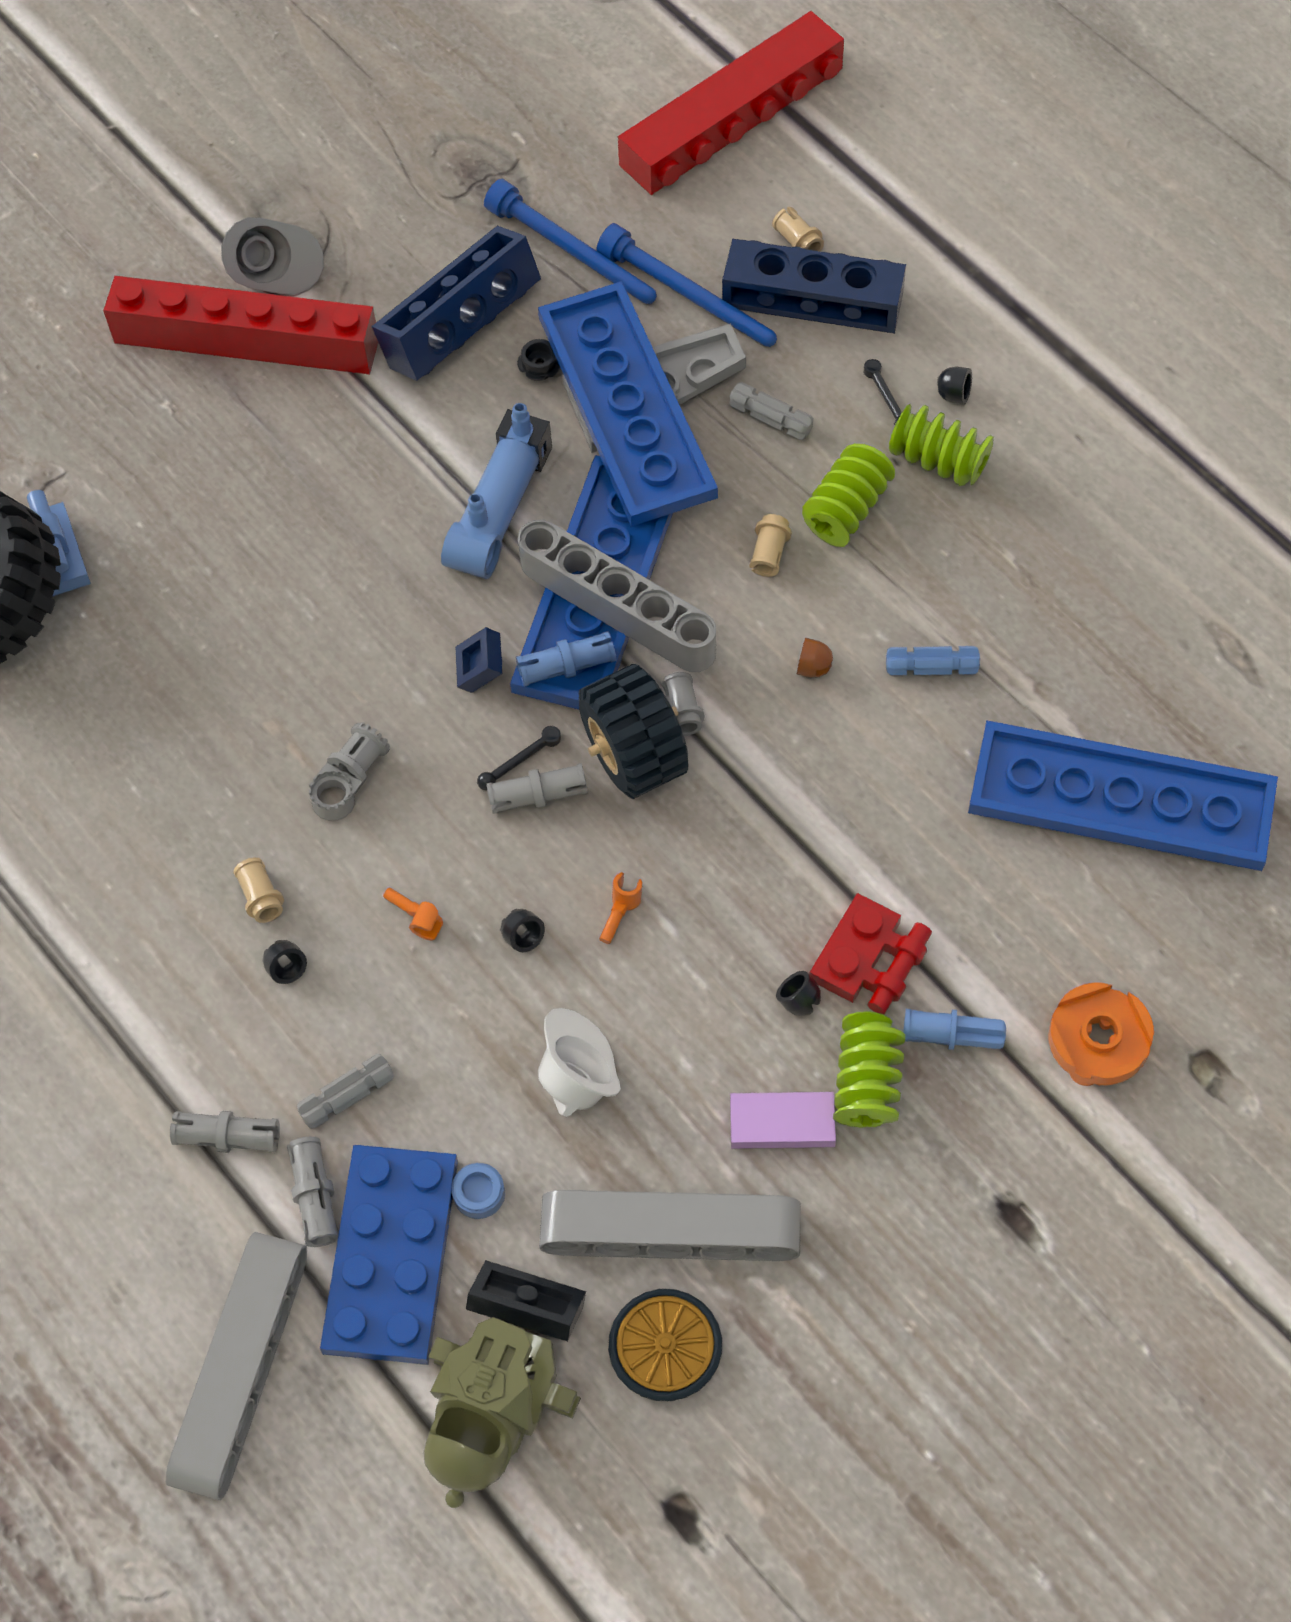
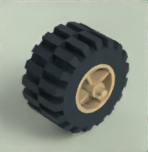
[579,664,689,799]

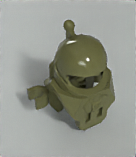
[423,1317,581,1508]

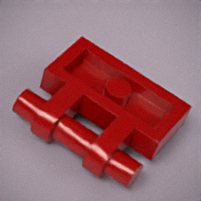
[809,893,932,1015]

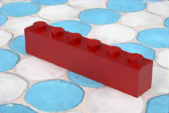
[618,11,844,195]
[103,276,378,375]

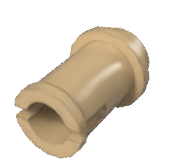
[772,206,824,251]
[749,514,792,577]
[233,857,284,923]

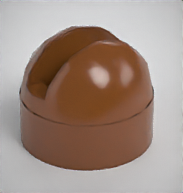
[796,637,833,678]

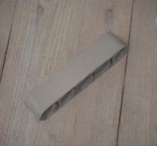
[518,520,716,672]
[539,1190,801,1261]
[165,1232,307,1500]

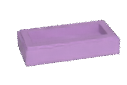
[730,1092,836,1149]

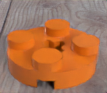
[1048,982,1154,1086]

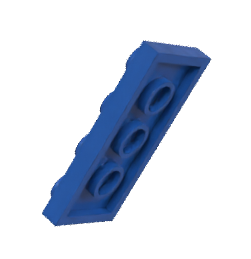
[320,1145,458,1365]

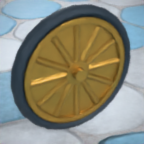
[608,1289,722,1401]

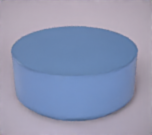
[452,1163,505,1219]

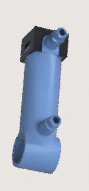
[441,403,552,579]

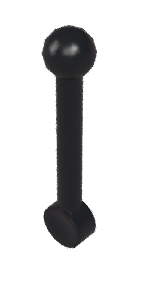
[864,359,902,425]
[477,726,561,791]

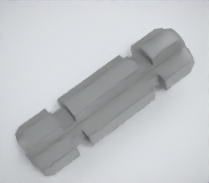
[729,382,814,440]
[297,1054,394,1129]

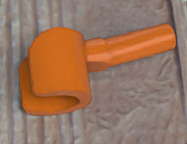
[599,872,642,944]
[383,888,443,941]

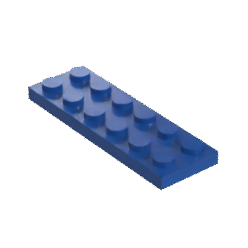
[538,281,718,527]
[510,455,673,710]
[968,720,1278,871]

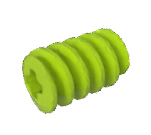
[889,404,994,486]
[802,443,895,547]
[833,1011,906,1128]

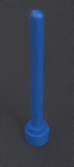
[484,179,657,304]
[596,223,777,347]

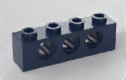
[371,225,541,381]
[722,238,906,334]

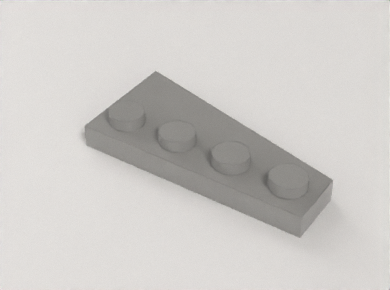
[562,323,746,453]

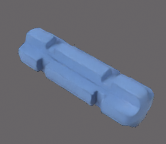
[886,646,980,675]

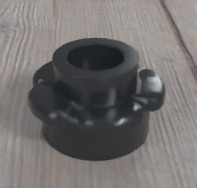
[517,339,561,381]

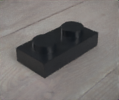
[466,1260,586,1342]

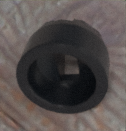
[937,366,972,404]
[500,908,545,953]
[262,940,307,984]
[776,971,821,1016]

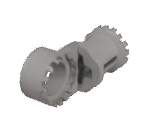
[309,722,390,821]

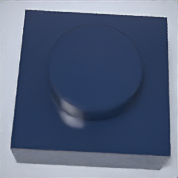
[455,627,502,693]

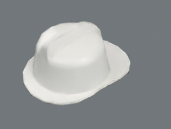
[538,1008,621,1117]

